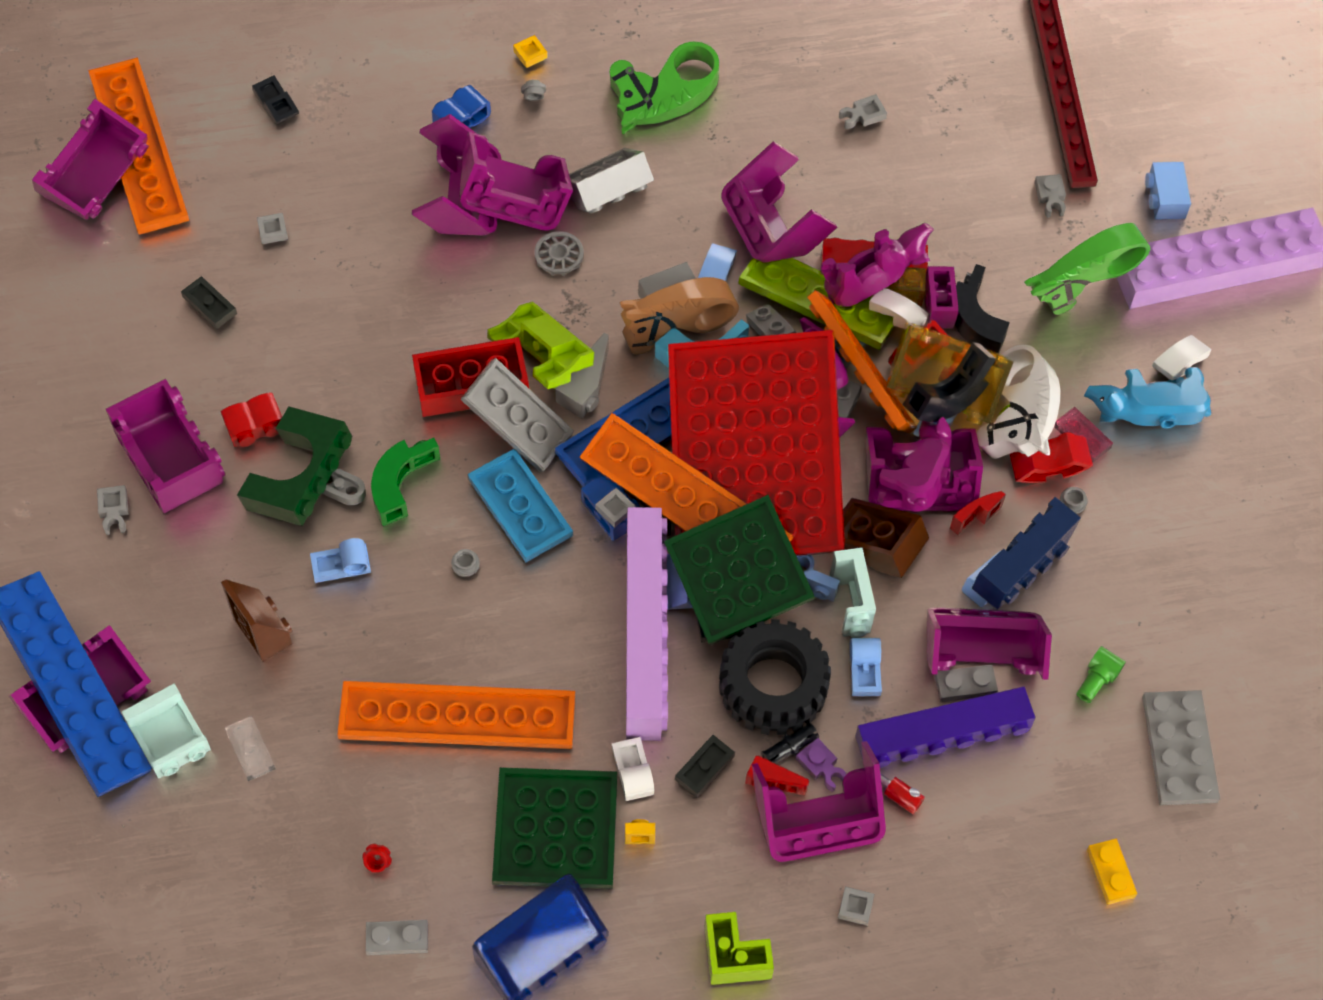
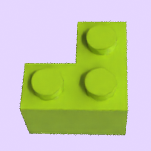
[704,912,774,985]

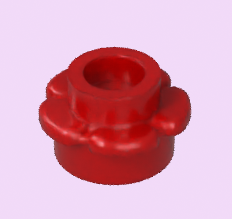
[362,843,392,873]

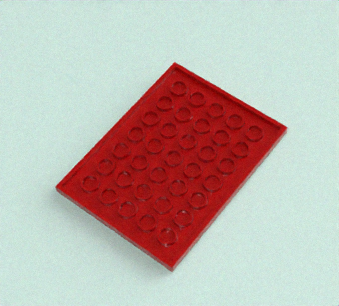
[668,330,845,556]

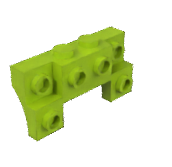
[487,301,594,389]

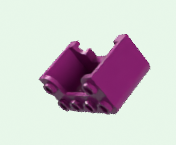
[106,379,226,514]

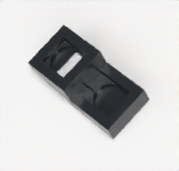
[252,75,299,124]

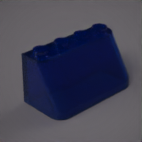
[472,874,609,1000]

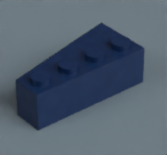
[972,497,1081,610]

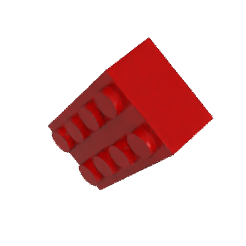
[412,337,529,417]

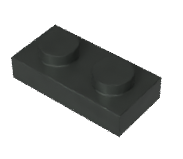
[181,276,237,329]
[675,735,735,798]

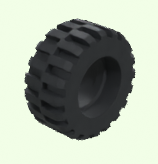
[719,619,831,735]

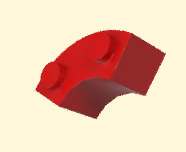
[1010,432,1093,483]

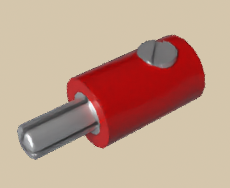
[880,773,925,815]

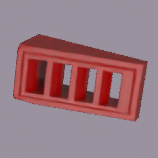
[745,756,809,796]

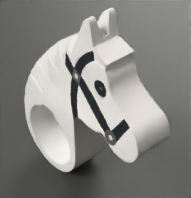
[976,345,1060,459]

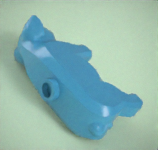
[1084,367,1212,429]

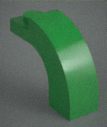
[371,438,440,526]

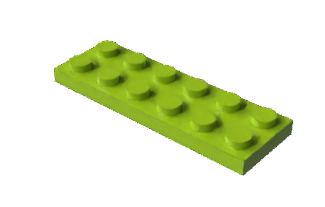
[738,258,895,350]

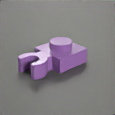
[796,738,846,792]

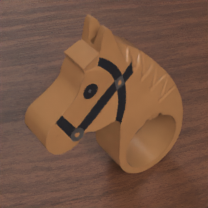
[619,277,739,355]

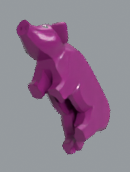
[821,222,934,307]
[877,417,952,512]

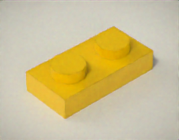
[1087,838,1138,905]

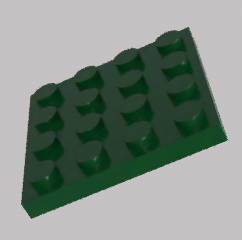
[664,495,815,646]
[492,767,617,889]

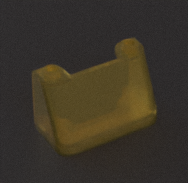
[886,321,1014,425]

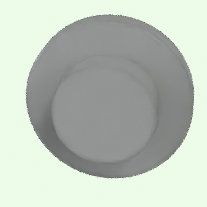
[521,80,546,101]
[1059,487,1088,514]
[451,549,480,577]

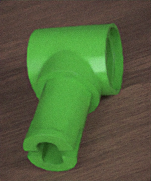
[1076,646,1126,703]

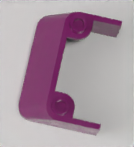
[412,114,502,236]
[721,141,838,263]
[927,607,1052,680]
[752,741,886,862]

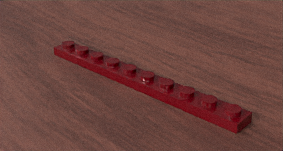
[1030,0,1098,188]

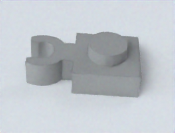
[839,94,887,129]
[1034,174,1066,218]
[97,485,129,535]

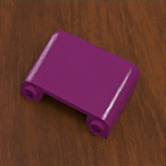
[32,99,149,220]
[460,131,573,231]
[865,427,983,511]
[9,625,151,753]

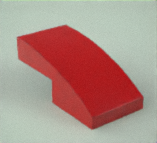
[950,491,1006,535]

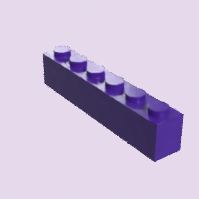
[855,686,1036,768]

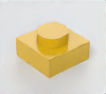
[513,35,548,68]
[625,819,655,844]

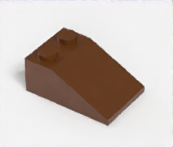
[843,498,929,578]
[221,579,293,662]

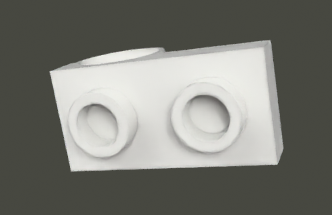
[612,737,654,801]

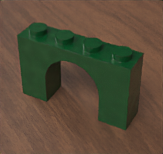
[237,406,353,526]

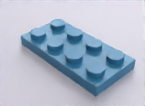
[467,449,573,563]

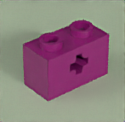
[923,266,958,329]

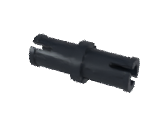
[761,723,819,764]

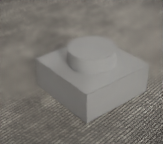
[257,213,288,244]
[595,488,635,528]
[838,886,875,926]

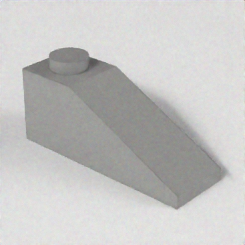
[556,333,609,419]

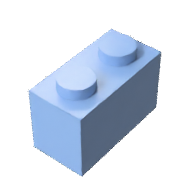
[1145,162,1191,220]

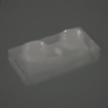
[225,716,275,781]

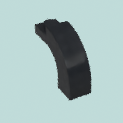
[955,264,1010,357]
[902,342,996,422]

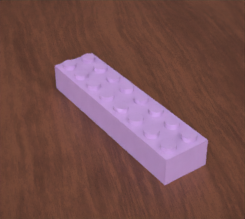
[1116,207,1323,309]
[626,507,668,741]

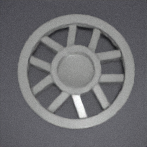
[535,231,584,276]

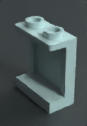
[830,548,876,638]
[122,683,211,779]

